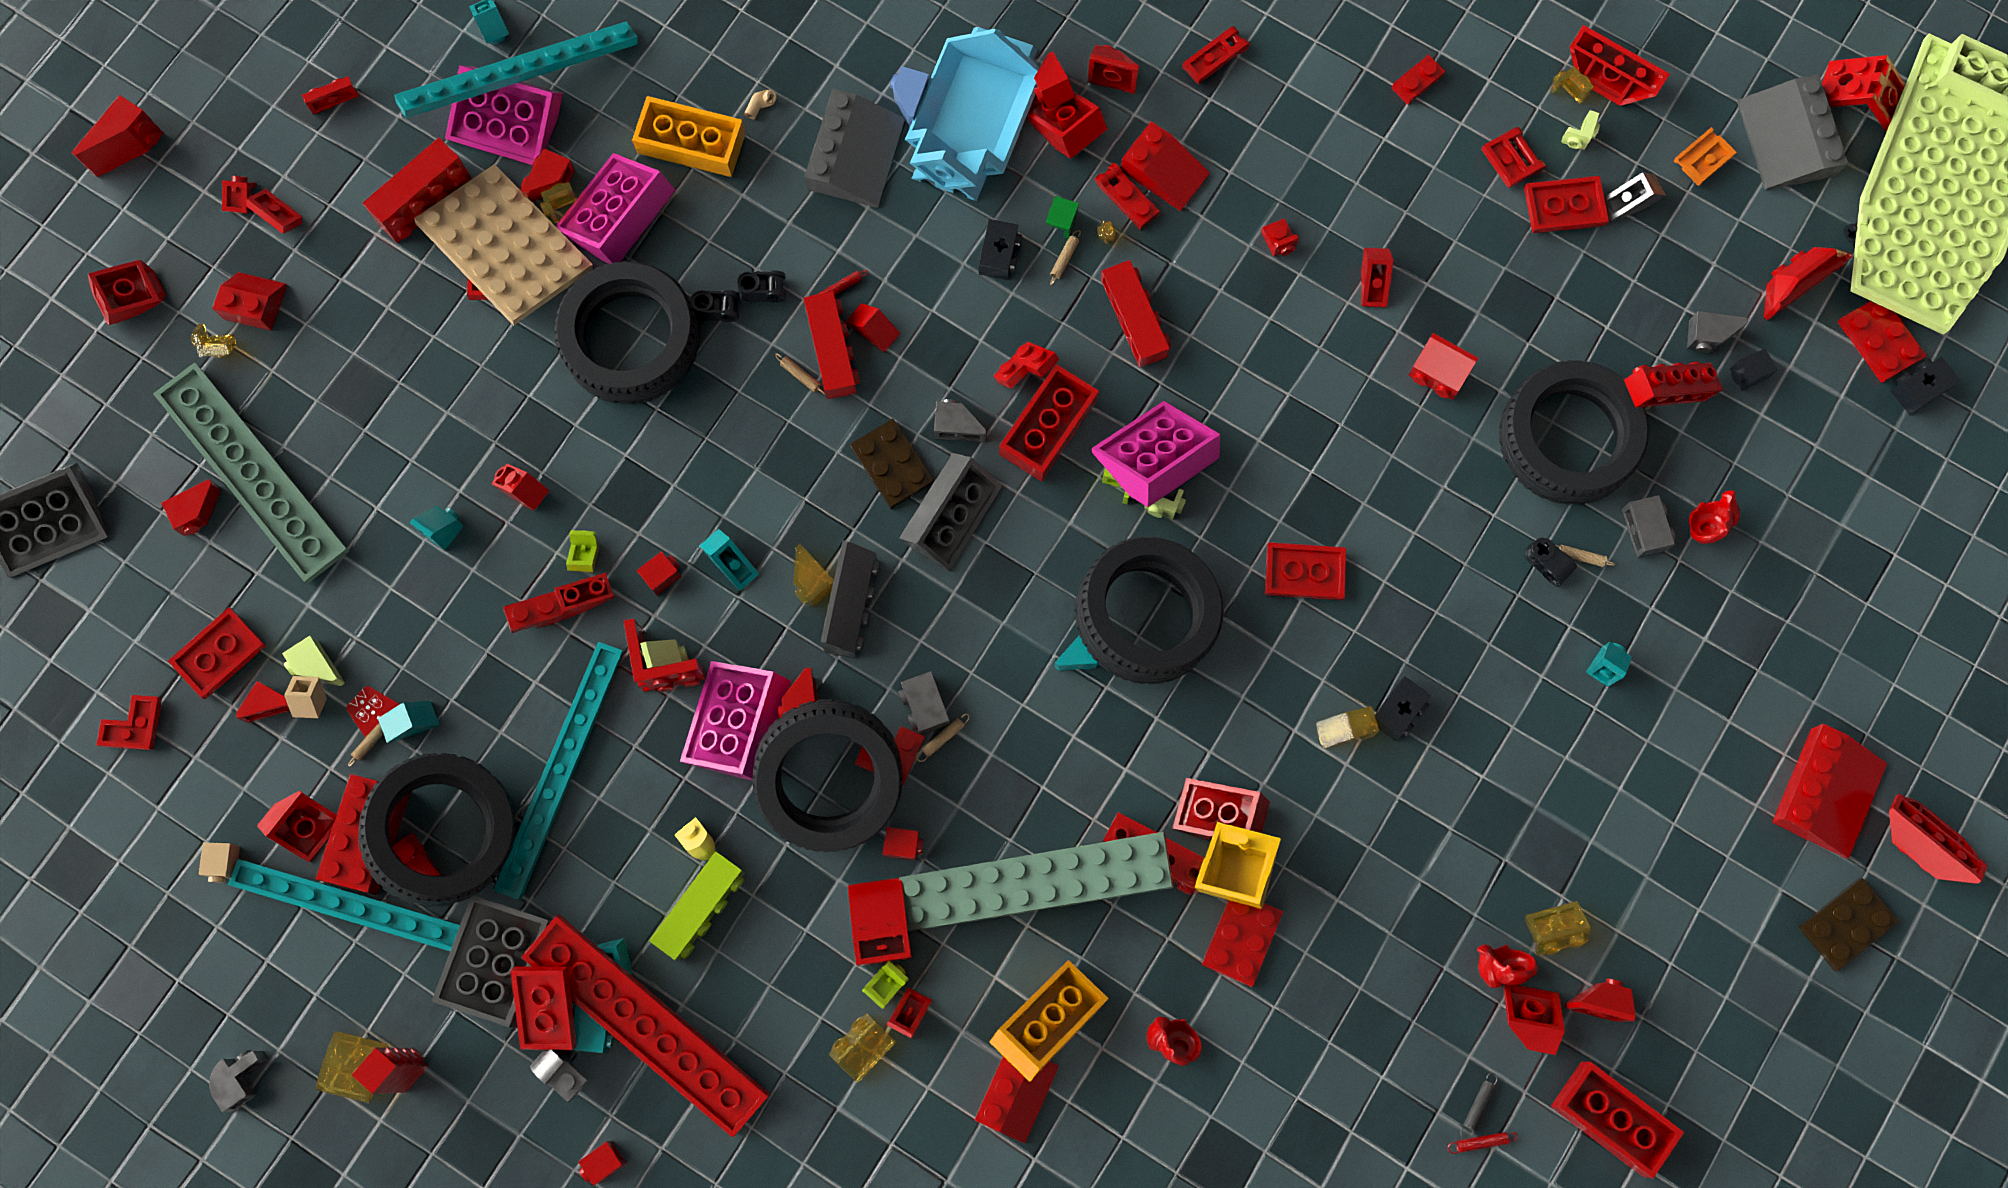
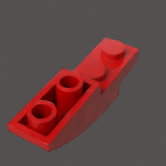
[503,573,614,633]

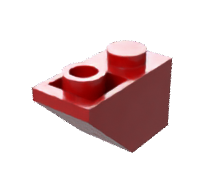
[521,148,575,202]
[491,464,550,511]

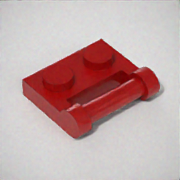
[1481,127,1546,189]

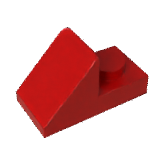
[392,833,442,876]

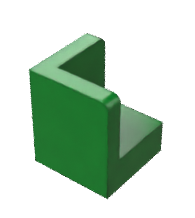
[1046,196,1079,239]

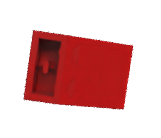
[848,878,912,967]

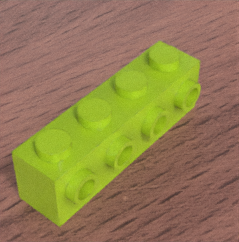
[649,851,745,962]

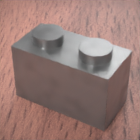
[1622,495,1675,558]
[898,671,950,735]

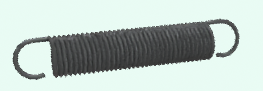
[1460,1073,1497,1139]

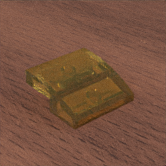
[316,1031,389,1103]

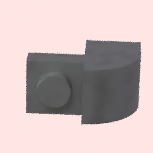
[530,1049,589,1102]
[209,1050,268,1113]

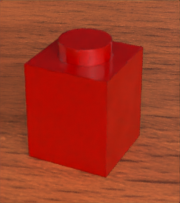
[636,551,681,596]
[883,827,924,861]
[578,1140,627,1186]

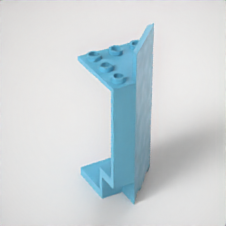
[905,27,1040,201]

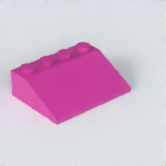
[445,65,563,165]
[556,153,675,264]
[1092,401,1220,507]
[680,661,791,781]

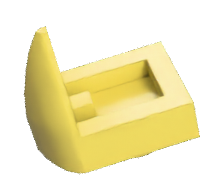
[675,817,715,860]

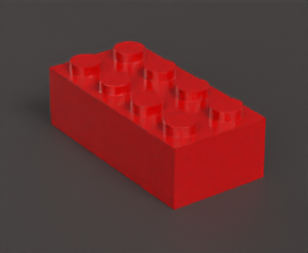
[363,137,472,243]
[999,364,1099,482]
[316,774,411,895]
[1550,1062,1684,1179]

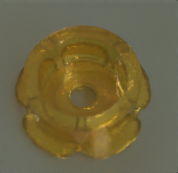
[1097,219,1116,244]

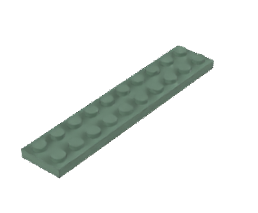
[153,362,349,584]
[899,832,1174,932]

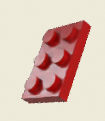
[1524,176,1609,233]
[1837,301,1927,383]
[1265,542,1346,600]
[168,607,266,700]
[1201,900,1283,987]
[511,966,577,1050]

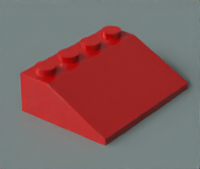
[1772,724,1887,859]

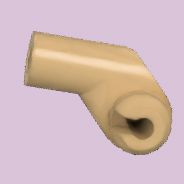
[744,90,777,120]

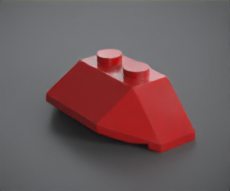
[1569,25,1670,106]
[1764,247,1853,321]
[1889,793,1988,884]

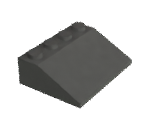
[1737,74,1848,190]
[805,89,906,208]
[0,462,109,578]
[431,895,551,1028]

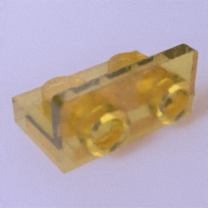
[1525,901,1591,956]
[829,1014,896,1083]

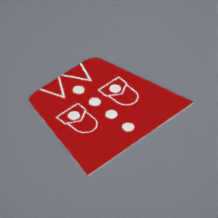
[346,686,400,737]

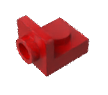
[222,176,256,213]
[1261,218,1299,257]

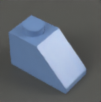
[890,66,929,127]

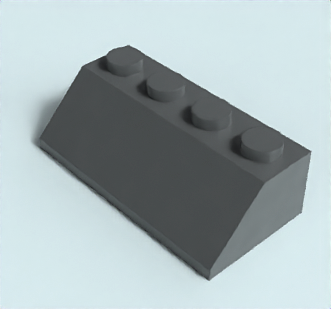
[899,453,1002,571]
[821,540,880,659]

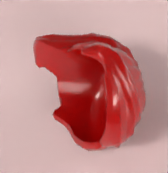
[1688,490,1741,544]
[1477,944,1538,988]
[1146,1016,1202,1066]

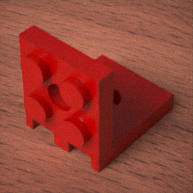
[1822,55,1906,132]
[624,618,706,692]

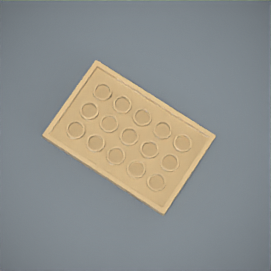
[414,164,593,326]

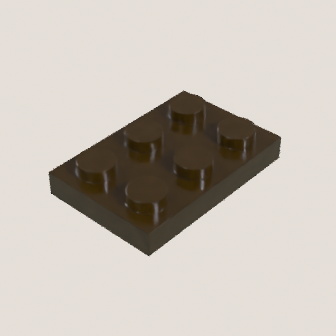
[850,419,934,509]
[1798,878,1899,971]

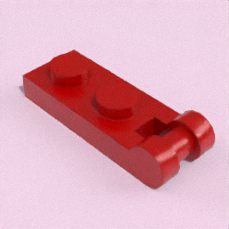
[1182,26,1250,84]
[1094,163,1159,230]

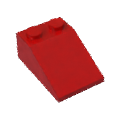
[1026,91,1107,159]
[71,95,163,177]
[1121,121,1210,211]
[1172,778,1270,841]

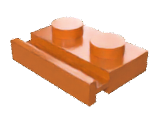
[1674,127,1737,186]

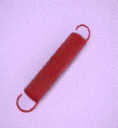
[819,270,868,296]
[1448,1132,1518,1154]

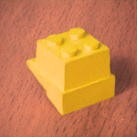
[1195,822,1281,909]

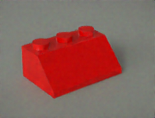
[975,1056,1059,1143]

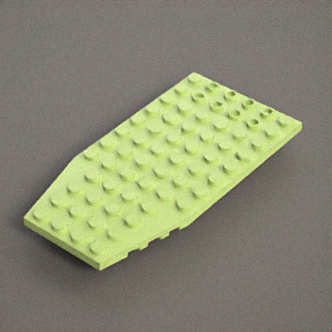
[1851,34,2008,335]

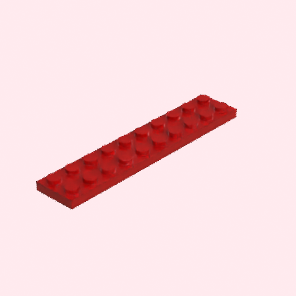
[521,914,770,1138]

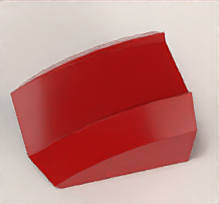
[88,260,166,326]

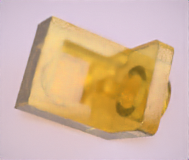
[1550,66,1594,104]
[540,182,577,224]
[191,323,236,358]

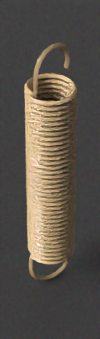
[1050,230,1081,285]
[775,354,825,394]
[1556,545,1615,567]
[916,714,970,762]
[348,723,384,766]

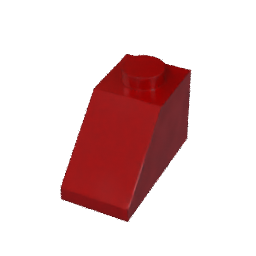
[1034,51,1075,110]
[1361,248,1393,307]
[161,479,221,536]

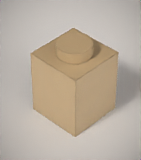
[284,676,327,718]
[199,842,240,883]

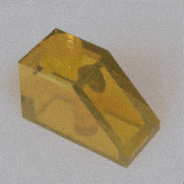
[793,544,834,607]
[1316,706,1379,749]

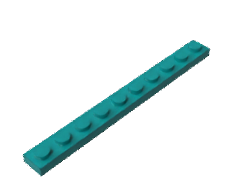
[394,21,638,118]
[493,642,625,901]
[228,859,460,951]

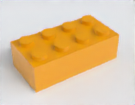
[632,96,746,177]
[990,960,1109,1082]

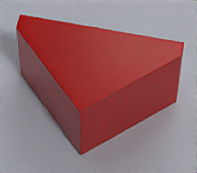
[845,303,900,353]
[236,681,290,723]
[887,987,932,1039]

